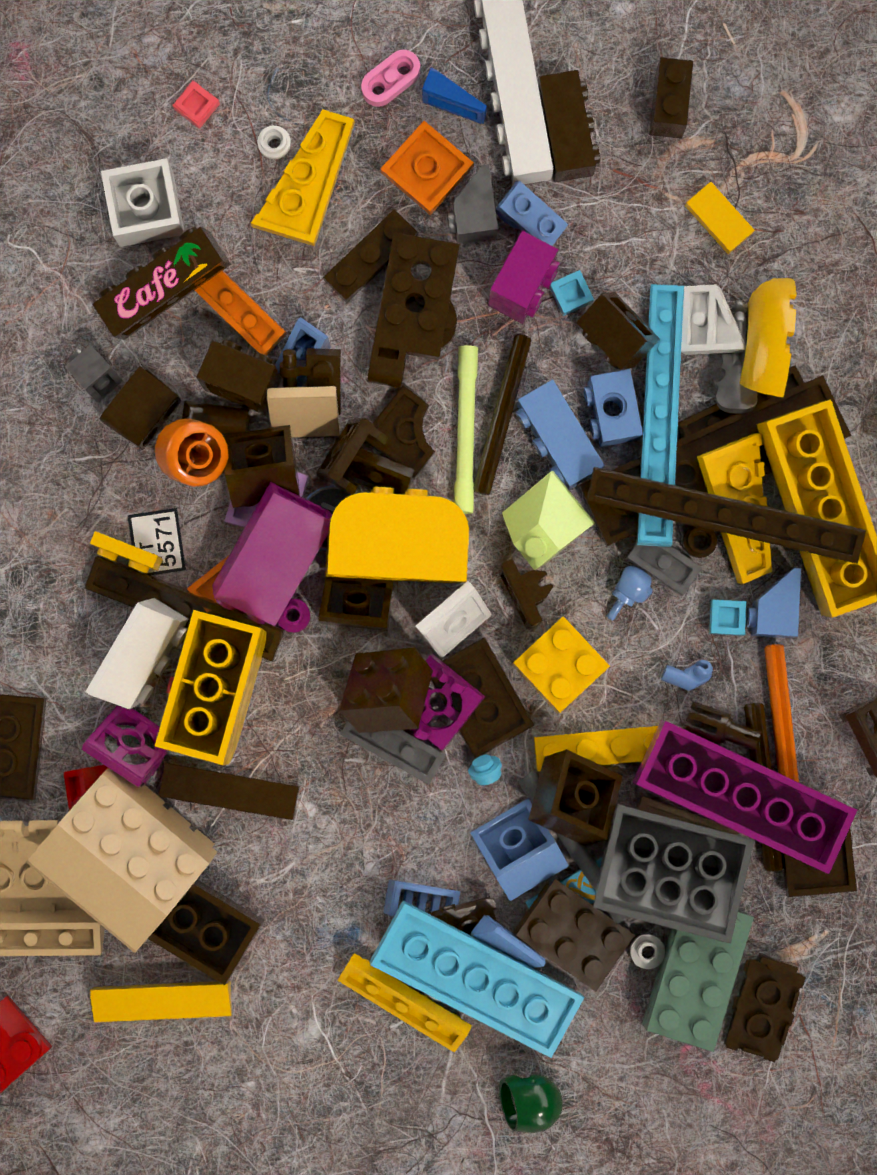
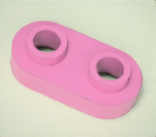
[361,50,420,107]

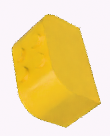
[325,487,469,584]
[155,610,266,765]

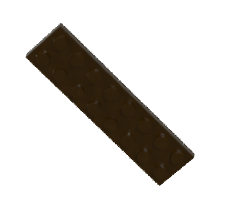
[578,375,851,547]

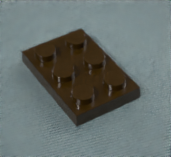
[512,876,635,992]

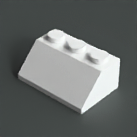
[85,598,189,709]

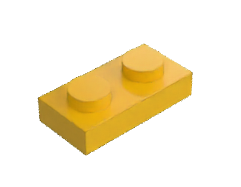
[90,531,163,574]

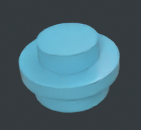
[468,755,502,785]

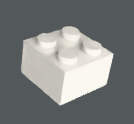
[101,158,185,247]

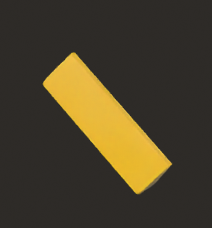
[90,981,232,1022]

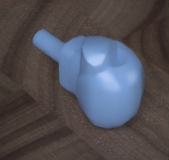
[606,565,653,621]

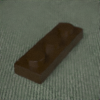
[323,209,418,303]

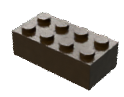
[148,880,265,985]

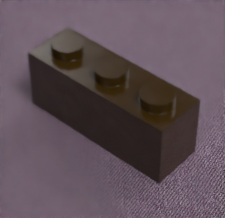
[538,70,600,183]

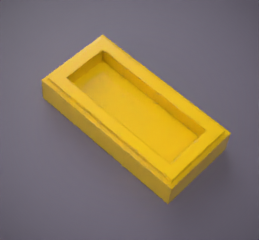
[685,182,755,255]

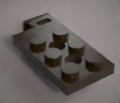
[367,232,460,388]

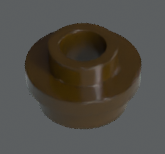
[683,526,717,558]

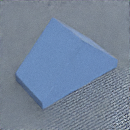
[275,317,331,387]

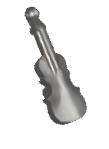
[716,300,757,413]

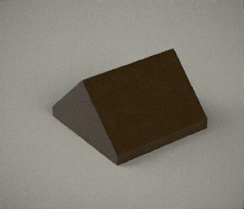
[318,577,394,631]

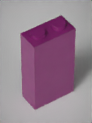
[212,482,332,626]

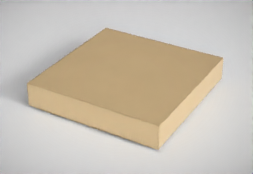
[267,386,340,437]

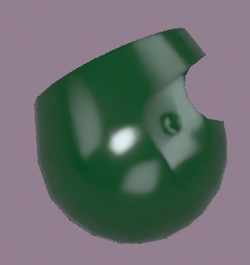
[499,1074,563,1133]

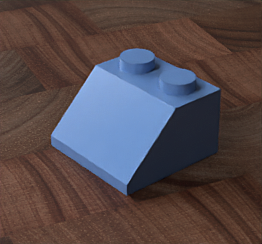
[470,798,569,901]

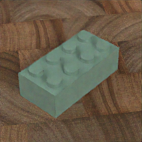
[642,910,754,1052]

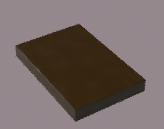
[431,637,534,759]
[0,694,47,800]

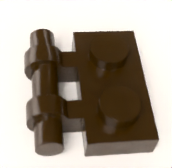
[280,348,341,415]

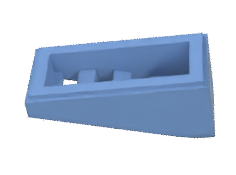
[384,879,460,916]

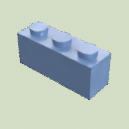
[515,379,605,490]

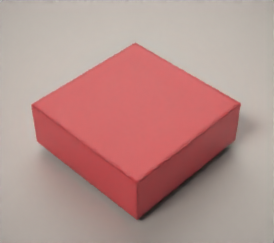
[172,81,220,129]

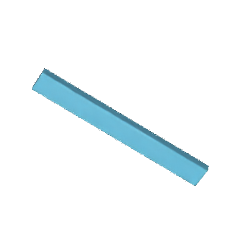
[637,284,684,547]

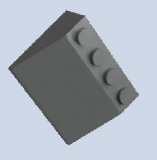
[593,805,754,944]

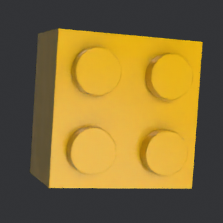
[512,616,610,714]

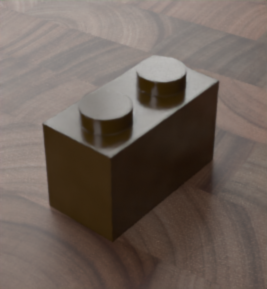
[649,57,693,139]
[576,292,660,370]

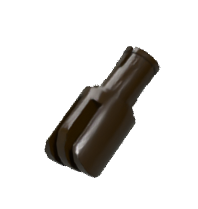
[682,701,762,752]

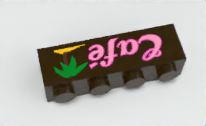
[92,227,231,340]

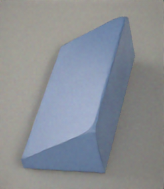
[471,915,546,968]

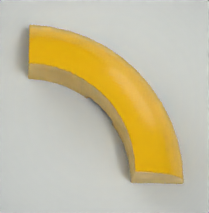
[740,278,797,397]

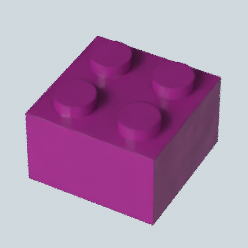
[488,230,560,324]

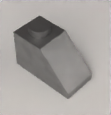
[448,164,498,243]
[65,344,123,402]

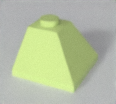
[502,471,595,570]

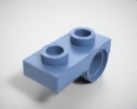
[495,181,569,246]

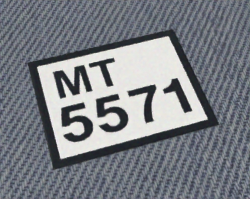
[127,508,186,576]

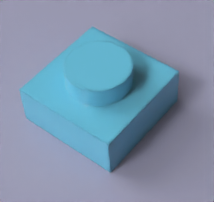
[550,270,594,316]
[709,599,746,636]

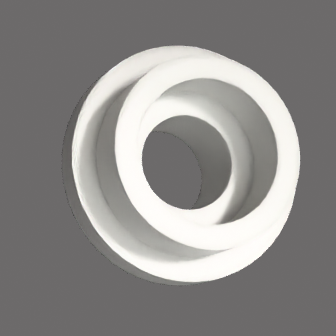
[257,126,291,159]
[630,934,665,969]

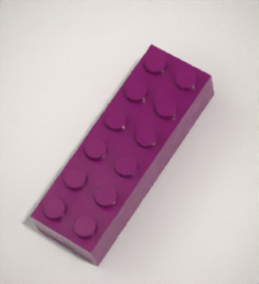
[632,720,858,874]

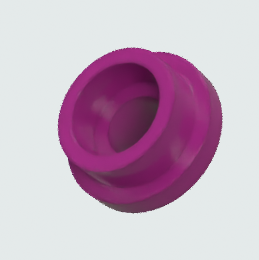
[278,599,311,633]

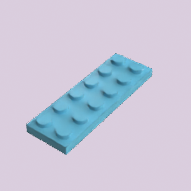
[369,901,585,1058]

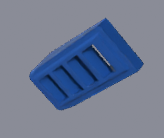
[422,68,487,124]

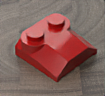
[0,995,52,1094]

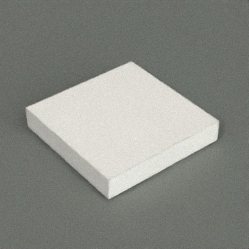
[416,581,491,658]

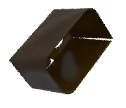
[100,364,181,450]

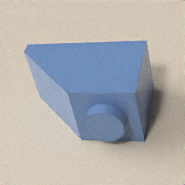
[746,568,801,638]

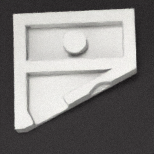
[681,284,746,355]

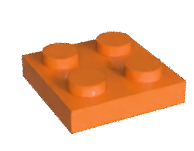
[380,120,474,215]

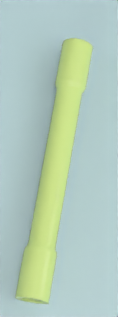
[454,345,478,514]

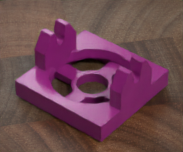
[411,654,485,750]
[81,705,169,788]

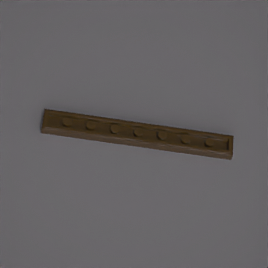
[586,467,866,564]

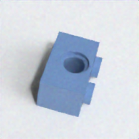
[584,369,643,447]

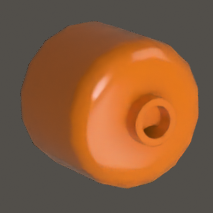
[155,418,229,487]

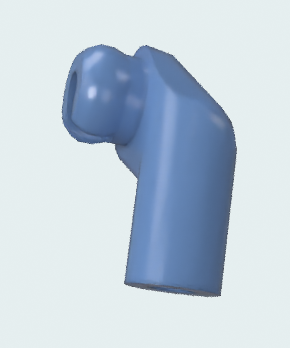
[661,660,713,690]

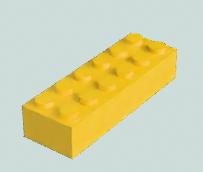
[757,400,877,618]

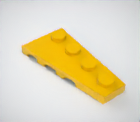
[251,109,355,246]
[697,433,772,584]

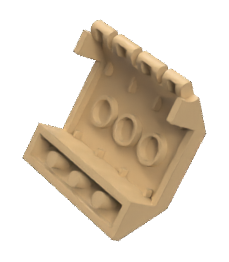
[26,768,217,953]
[0,820,105,956]

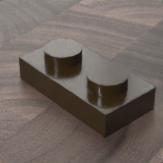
[342,448,415,495]

